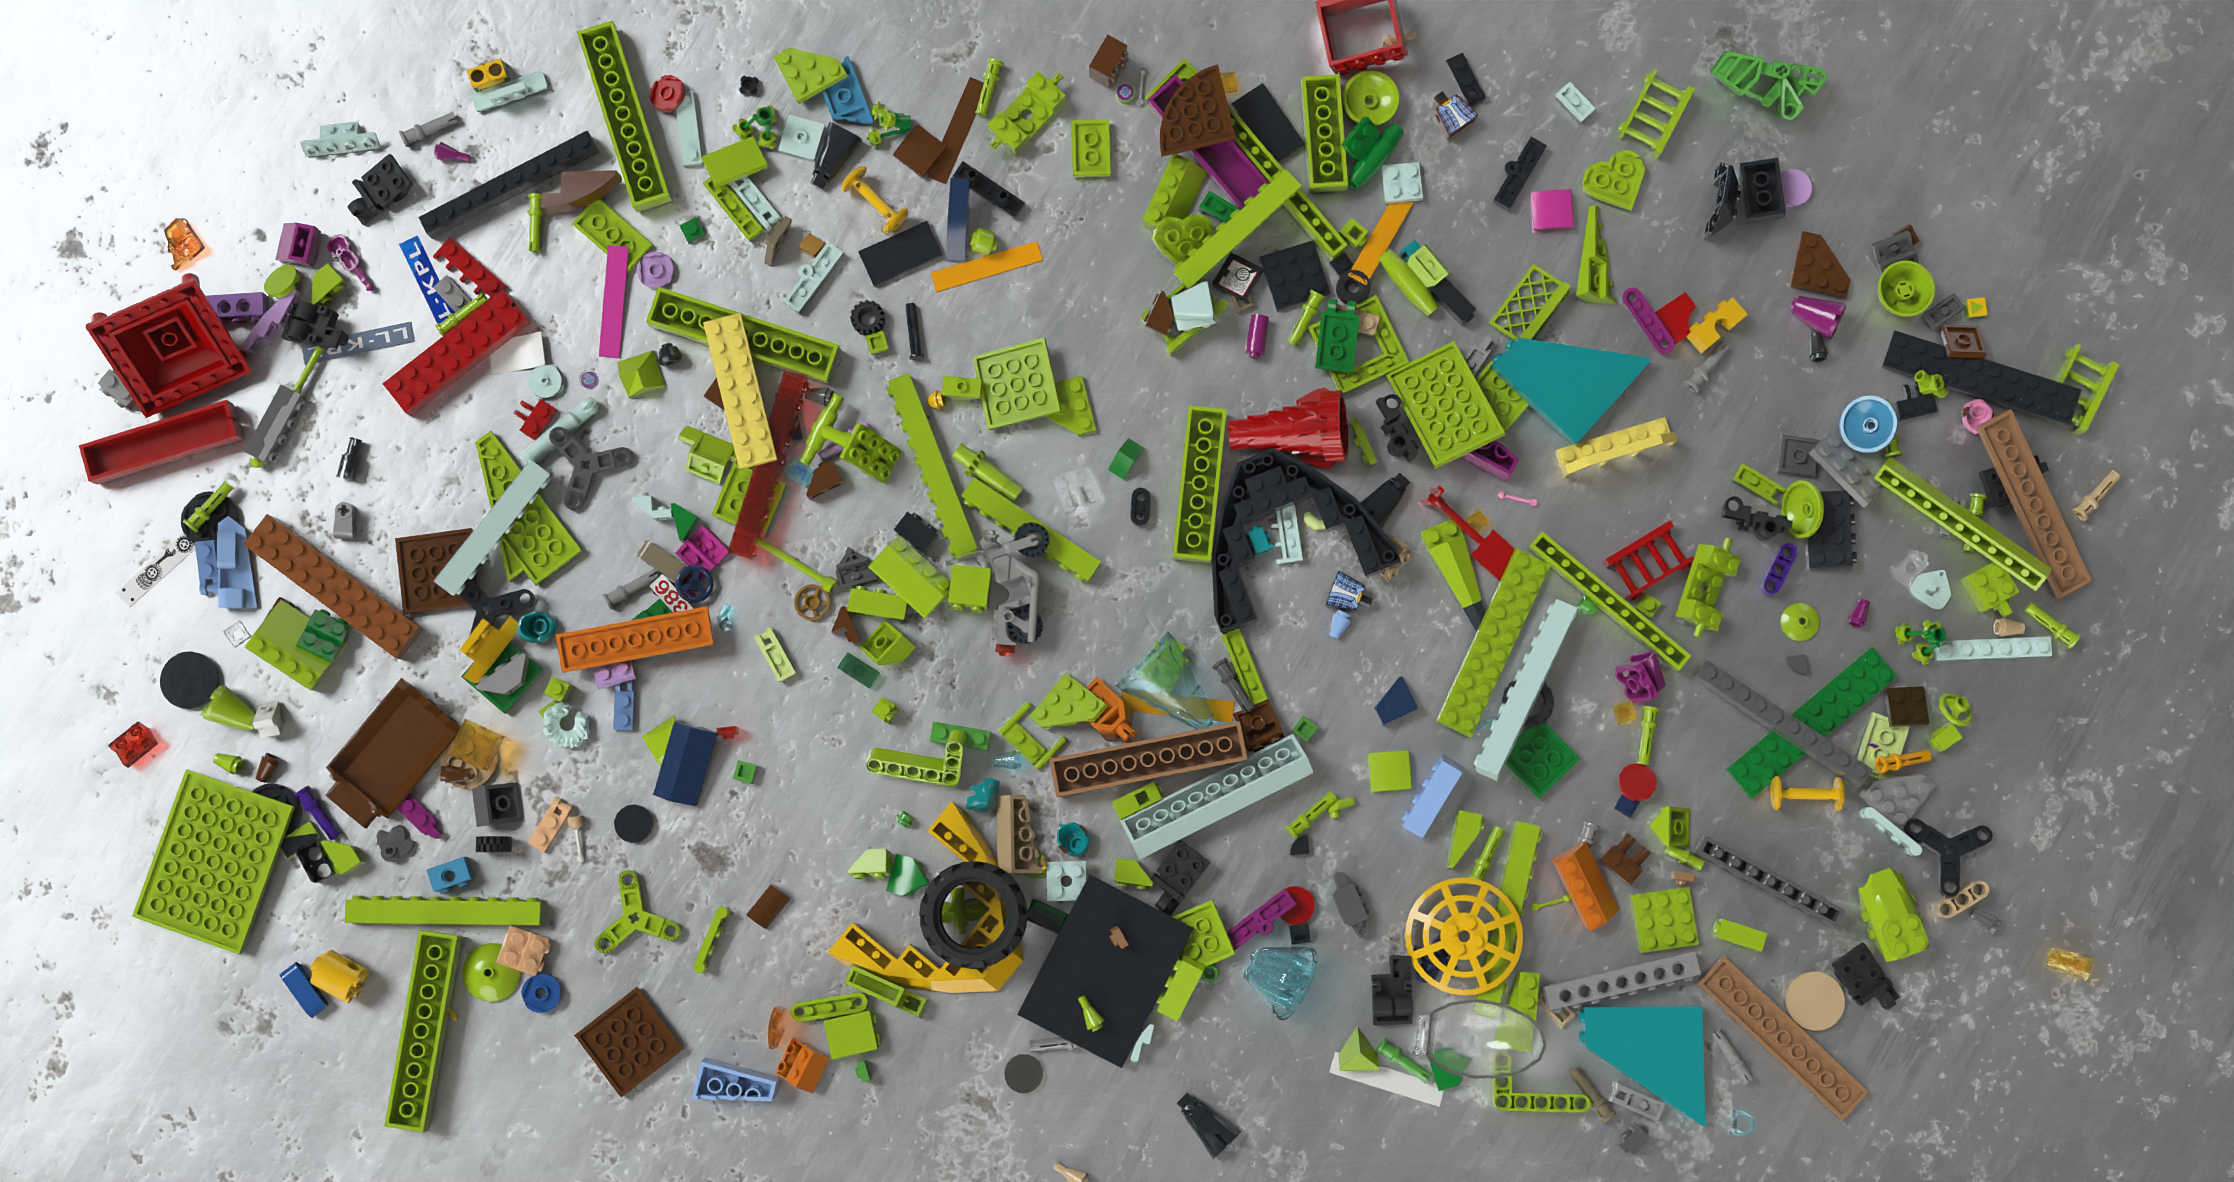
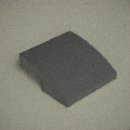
[1872,231,1919,275]

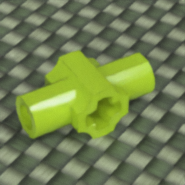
[1914,370,1948,398]

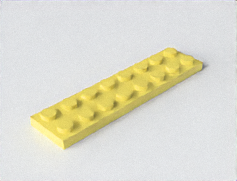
[703,313,777,470]

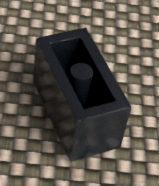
[893,511,939,555]

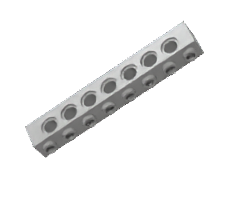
[1541,951,1701,1013]

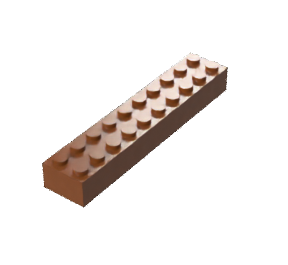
[243,514,424,660]

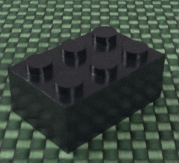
[1739,157,1786,223]

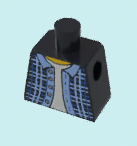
[1325,571,1373,613]

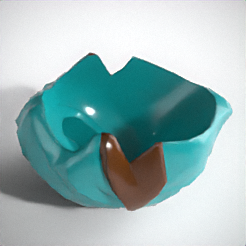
[1057,822,1090,857]

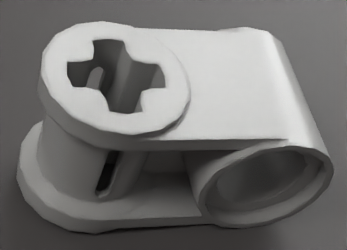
[333,502,357,539]

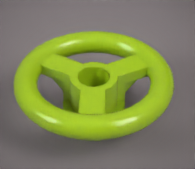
[1939,693,1973,726]

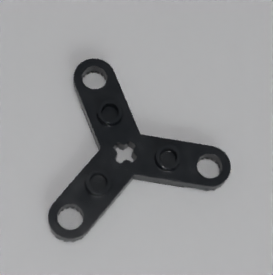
[459,578,535,636]
[1904,818,1993,898]

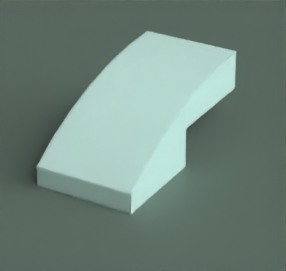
[1130,1023,1154,1062]

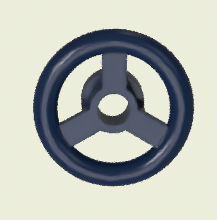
[675,565,714,603]

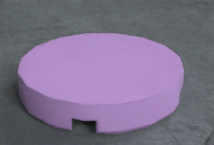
[1781,169,1812,207]
[637,251,675,290]

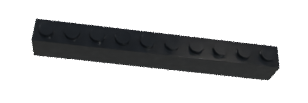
[418,130,600,239]

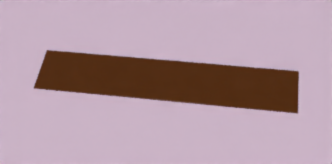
[927,77,984,184]

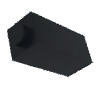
[1430,277,1476,325]

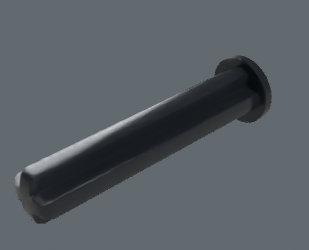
[905,303,924,360]

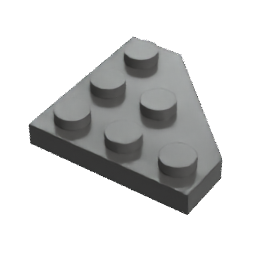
[1859,773,1935,830]

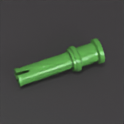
[1375,1038,1432,1083]

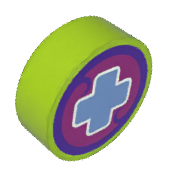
[1116,83,1135,103]

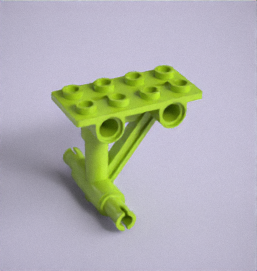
[799,393,902,484]

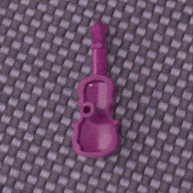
[327,234,374,291]

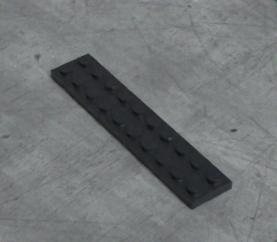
[1882,330,2082,427]

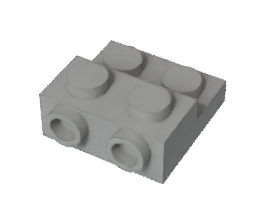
[97,369,136,409]

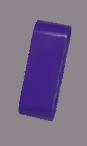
[1759,543,1798,596]

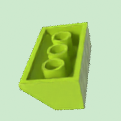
[1142,154,1207,230]
[869,535,950,619]

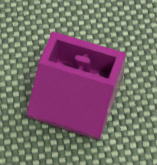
[275,222,322,268]

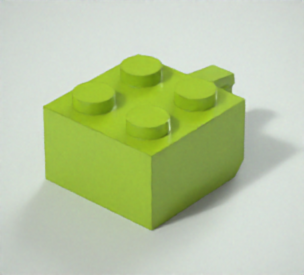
[1960,561,2019,617]

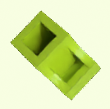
[942,376,982,401]

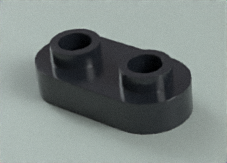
[1130,488,1151,527]

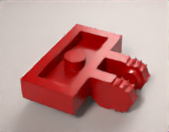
[513,399,557,440]

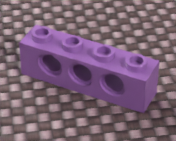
[206,292,268,324]

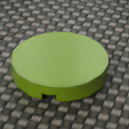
[264,265,300,298]

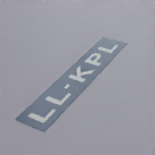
[301,321,414,365]

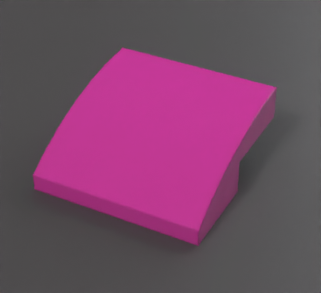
[1531,189,1574,231]
[675,524,731,579]

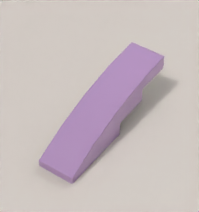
[241,289,302,354]

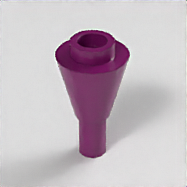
[434,142,470,162]

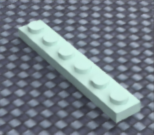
[1934,637,2052,661]

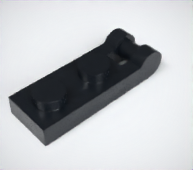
[1445,52,1486,106]

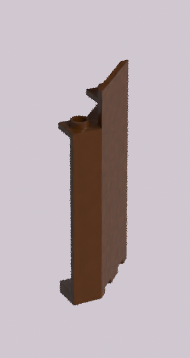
[325,678,463,829]

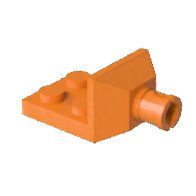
[1086,677,1138,743]

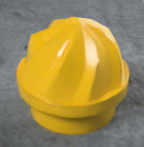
[928,390,947,409]

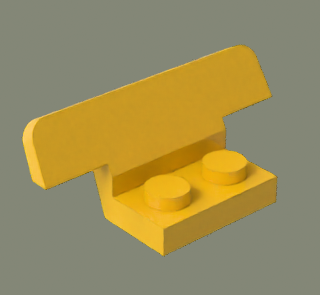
[459,616,519,683]

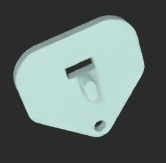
[1910,570,1951,610]

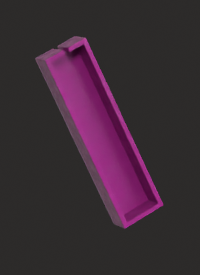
[1147,75,1269,210]

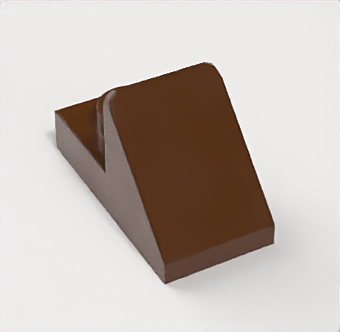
[831,606,862,645]

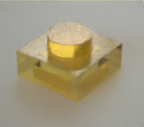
[1220,72,1237,93]
[1612,701,1637,725]

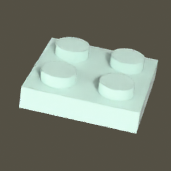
[1381,162,1423,204]

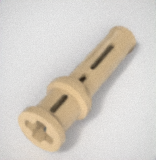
[2072,470,2121,521]

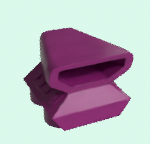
[1615,651,1666,702]

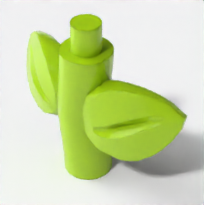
[942,887,987,935]

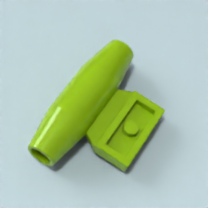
[1378,243,1450,316]

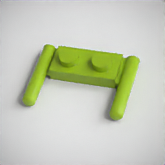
[998,702,1067,771]

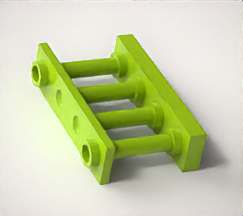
[1617,68,1695,159]
[1141,281,1228,356]
[2055,344,2119,434]

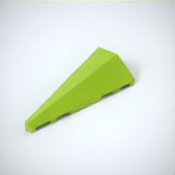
[1576,205,1616,304]

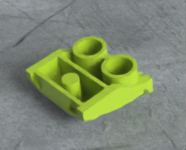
[642,715,677,767]

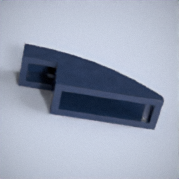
[946,178,970,262]

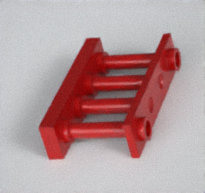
[1602,520,1694,601]

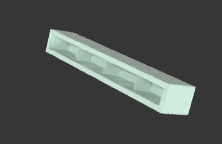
[434,460,550,596]

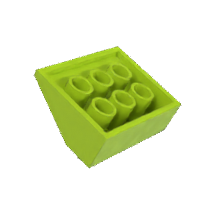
[244,599,347,691]

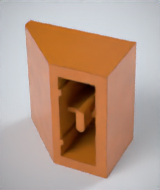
[775,1038,830,1094]

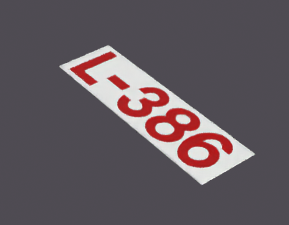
[650,574,693,612]

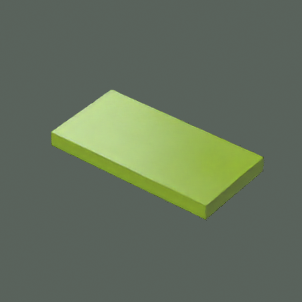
[572,199,654,274]

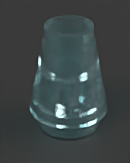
[993,750,1022,769]

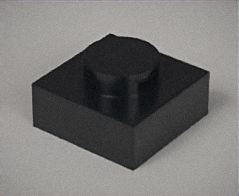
[1329,252,1354,278]
[1289,923,1311,945]

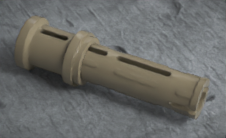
[1569,1066,1616,1123]

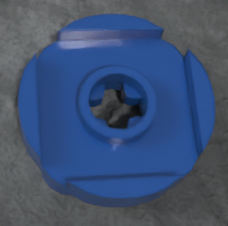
[521,973,562,1013]

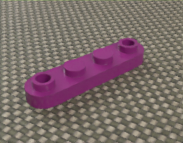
[1623,288,1675,354]

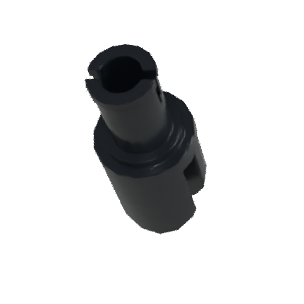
[336,437,362,481]

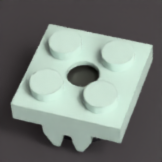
[1047,861,1086,901]

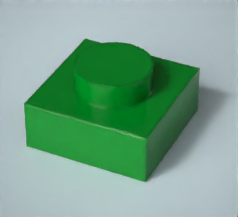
[679,217,705,243]

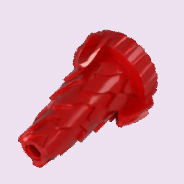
[1228,387,1349,468]

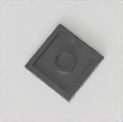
[1776,434,1820,478]

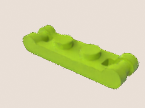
[693,907,730,973]

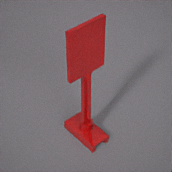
[1419,485,1515,582]

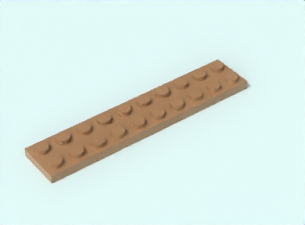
[1976,409,2092,598]
[1696,955,1869,1121]

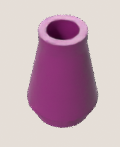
[1848,599,1870,629]

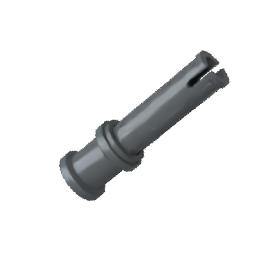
[1212,658,1255,714]

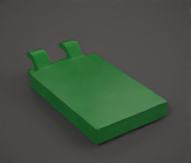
[1315,298,1360,373]

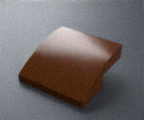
[893,124,947,178]

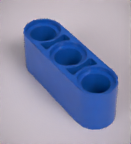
[279,961,329,1018]

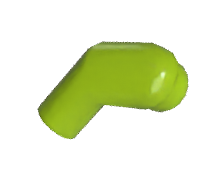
[1328,796,1355,819]

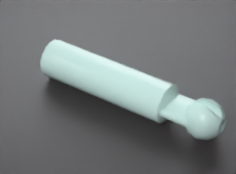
[518,397,599,465]

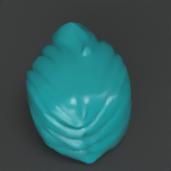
[517,611,558,643]
[965,777,1000,812]

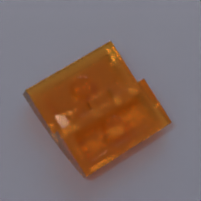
[768,1005,786,1050]

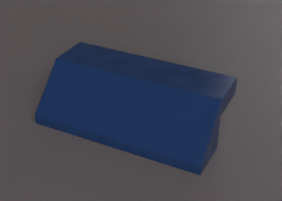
[653,721,718,806]

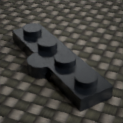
[1493,136,1547,211]

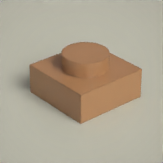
[1671,871,1695,885]
[1109,926,1128,949]

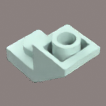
[632,493,674,521]

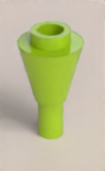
[1078,995,1105,1032]

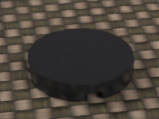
[614,804,654,843]

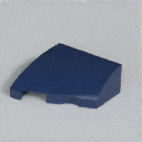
[1374,676,1418,725]

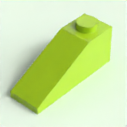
[1447,810,1485,869]

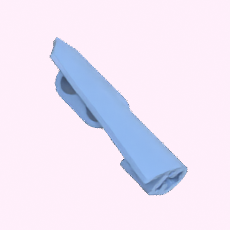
[217,516,257,608]

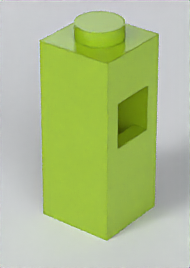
[1112,781,1164,820]
[1712,919,1767,952]

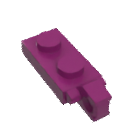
[397,793,443,839]

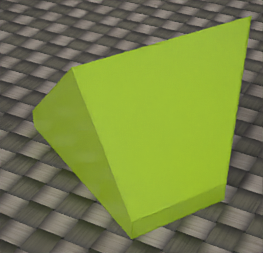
[1338,1026,1379,1071]

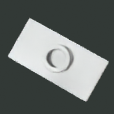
[252,701,283,738]

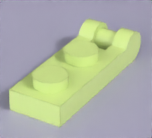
[754,627,796,683]

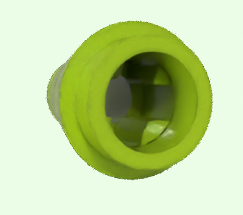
[213,753,245,775]

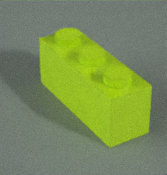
[847,586,908,622]
[1156,955,1205,1021]

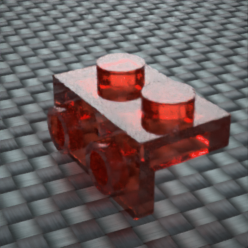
[108,721,159,768]

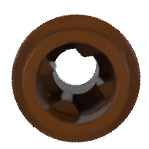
[255,753,280,783]
[440,764,470,784]

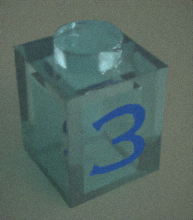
[784,459,815,489]

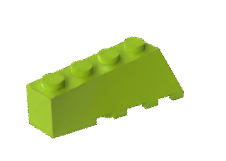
[1492,971,1540,1052]

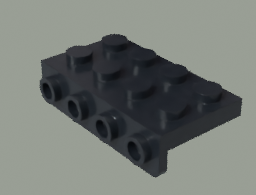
[1808,490,1857,569]

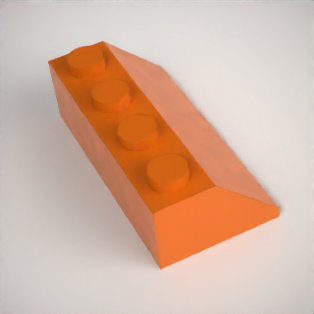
[1551,841,1619,931]

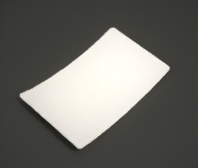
[489,331,545,374]

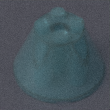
[1243,947,1317,1020]

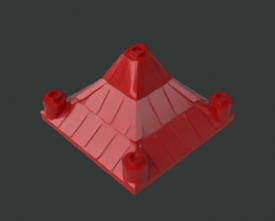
[85,273,252,418]

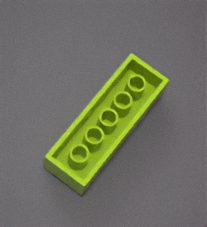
[1300,74,1348,193]

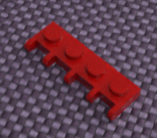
[433,237,507,300]

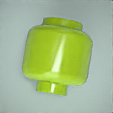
[969,228,998,255]

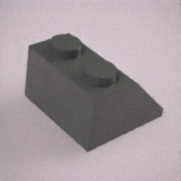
[472,782,523,827]

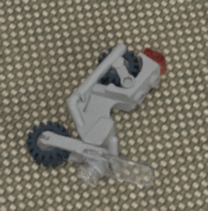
[944,522,1050,656]

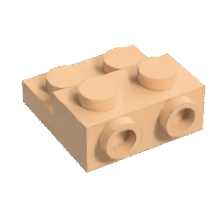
[496,925,551,976]

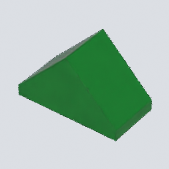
[1108,438,1144,480]
[671,503,700,543]

